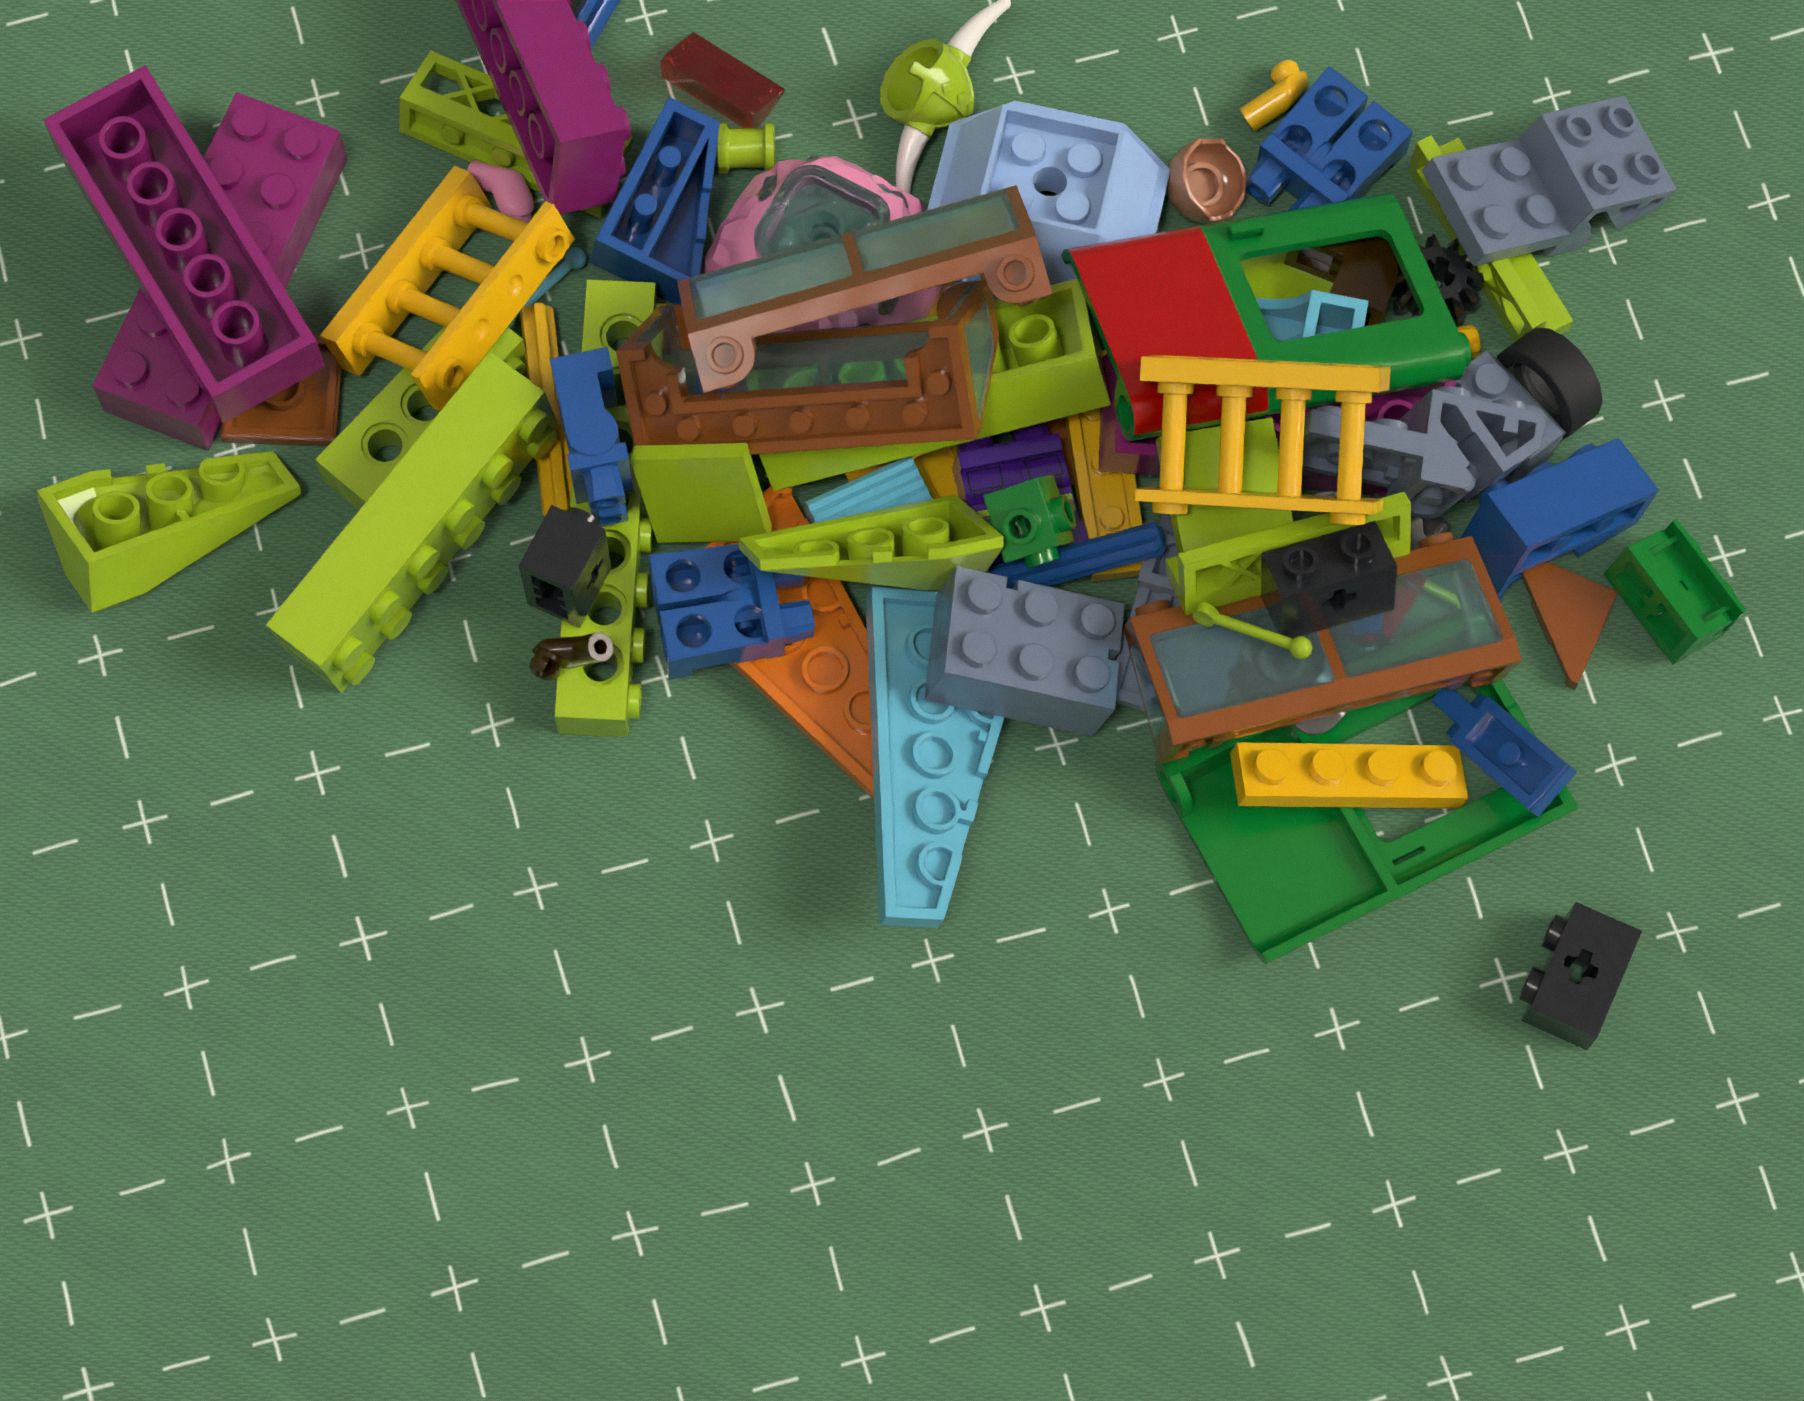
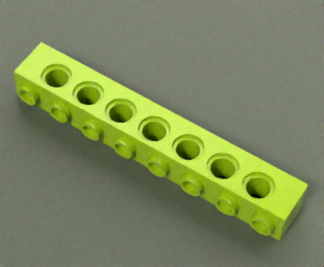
[554,279,667,737]

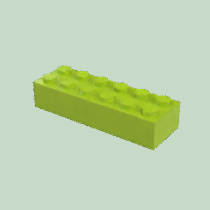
[747,278,1111,491]
[266,351,559,694]

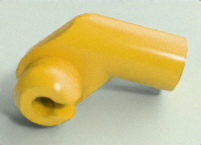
[1239,59,1308,132]

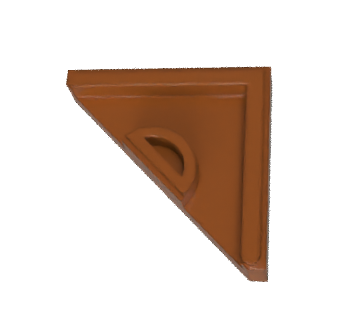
[1522,561,1618,690]

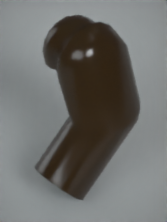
[529,632,613,681]

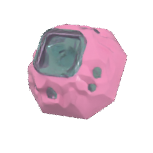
[700,155,945,333]

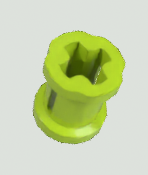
[717,122,776,174]

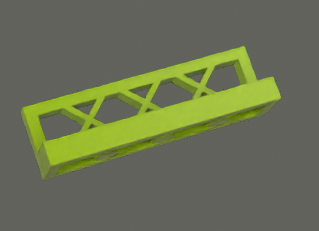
[399,50,633,219]
[1408,135,1573,342]
[1165,492,1411,615]

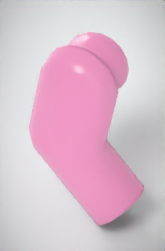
[467,160,534,223]

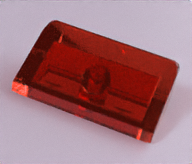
[660,32,785,128]

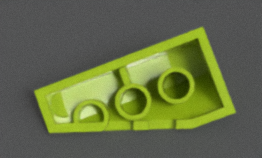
[37,451,301,613]
[738,494,1004,592]

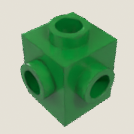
[983,474,1076,569]

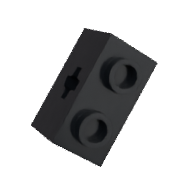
[519,504,611,628]
[1261,521,1397,639]
[1519,902,1642,1050]

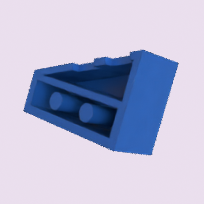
[589,97,720,305]
[1451,438,1659,612]

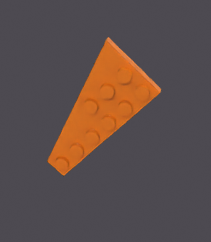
[705,486,874,800]

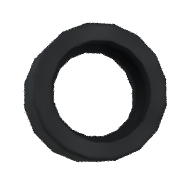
[1497,327,1603,441]

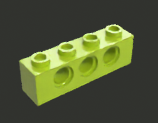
[315,308,526,511]

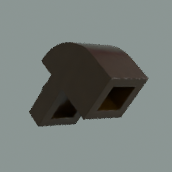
[1284,237,1398,327]

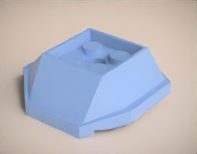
[927,101,1170,300]

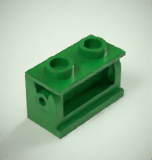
[1604,519,1747,665]

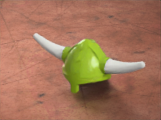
[880,0,1011,194]

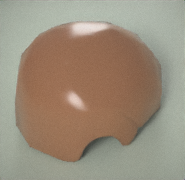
[1167,137,1247,224]

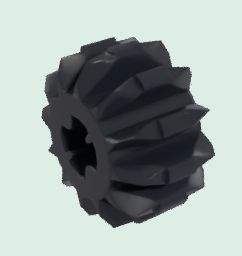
[1392,233,1484,327]

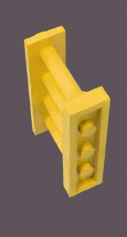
[320,166,575,412]
[1135,355,1391,525]

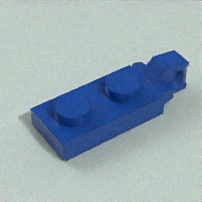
[1431,687,1577,817]

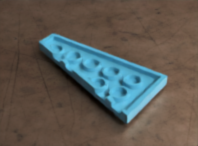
[866,586,1004,928]

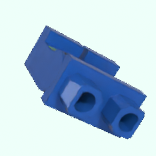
[1246,66,1413,210]
[550,347,634,527]
[649,544,815,680]

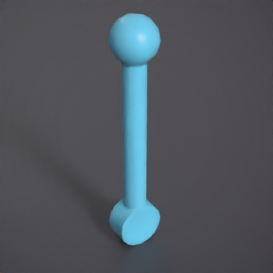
[508,247,587,330]

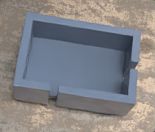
[924,566,1125,737]

